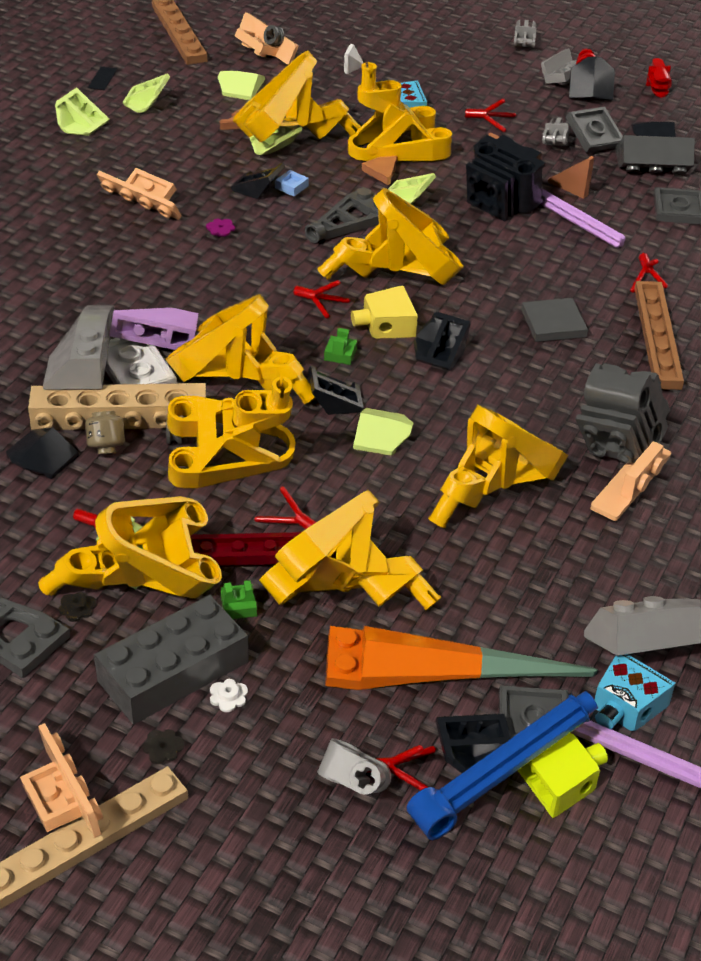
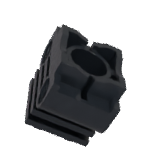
[466,134,545,221]

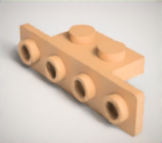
[235,12,299,64]
[97,168,182,220]
[590,441,671,521]
[20,723,103,838]

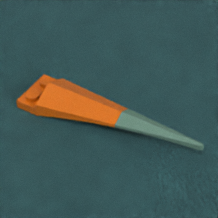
[325,626,598,690]

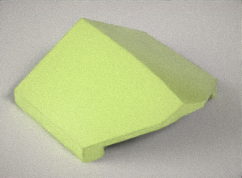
[218,71,265,100]
[123,73,170,113]
[55,87,110,136]
[249,126,302,155]
[388,173,436,204]
[353,408,414,456]

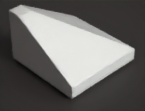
[344,44,363,74]

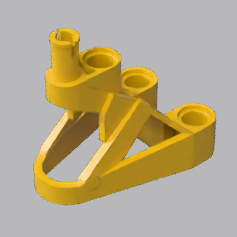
[233,51,361,142]
[348,62,452,161]
[318,188,463,285]
[165,294,315,404]
[167,377,296,488]
[428,404,569,528]
[259,490,442,611]
[38,496,222,598]

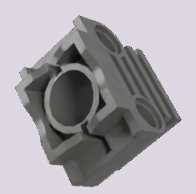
[575,363,670,463]

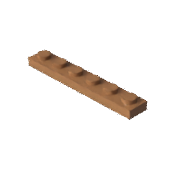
[152,0,208,65]
[634,281,684,390]

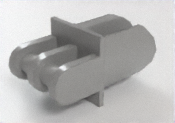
[513,20,537,48]
[542,117,571,146]

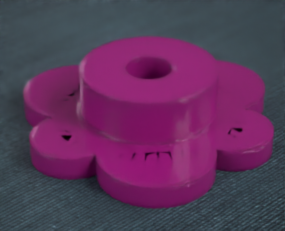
[206,218,235,237]

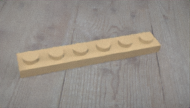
[0,766,188,909]

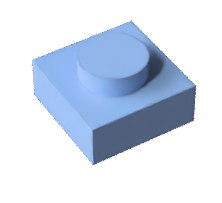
[275,170,309,196]

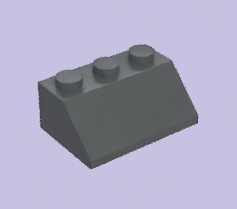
[616,135,695,174]

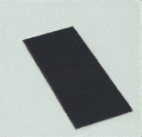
[88,67,117,90]

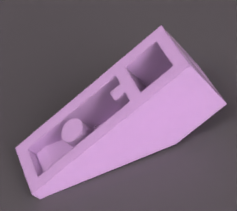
[109,308,199,350]

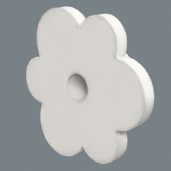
[210,679,248,712]

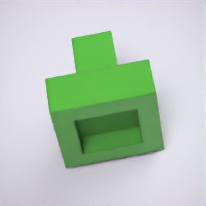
[324,328,357,365]
[220,580,257,619]

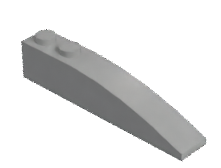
[43,305,114,390]
[584,596,701,656]

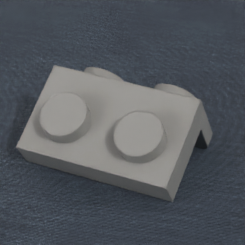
[541,48,577,85]

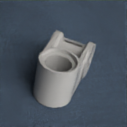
[317,738,391,795]

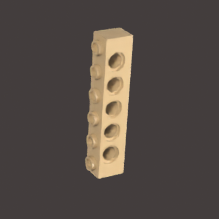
[28,383,206,430]

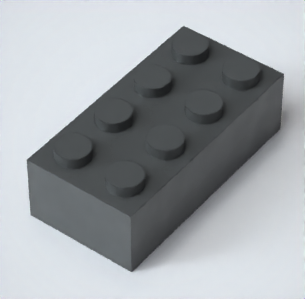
[94,595,248,725]

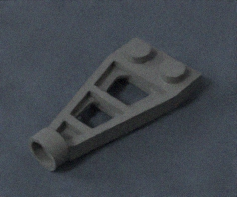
[305,187,379,243]
[0,597,70,678]

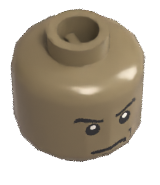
[85,411,125,454]

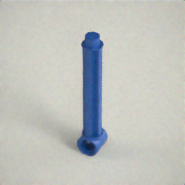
[406,691,598,840]

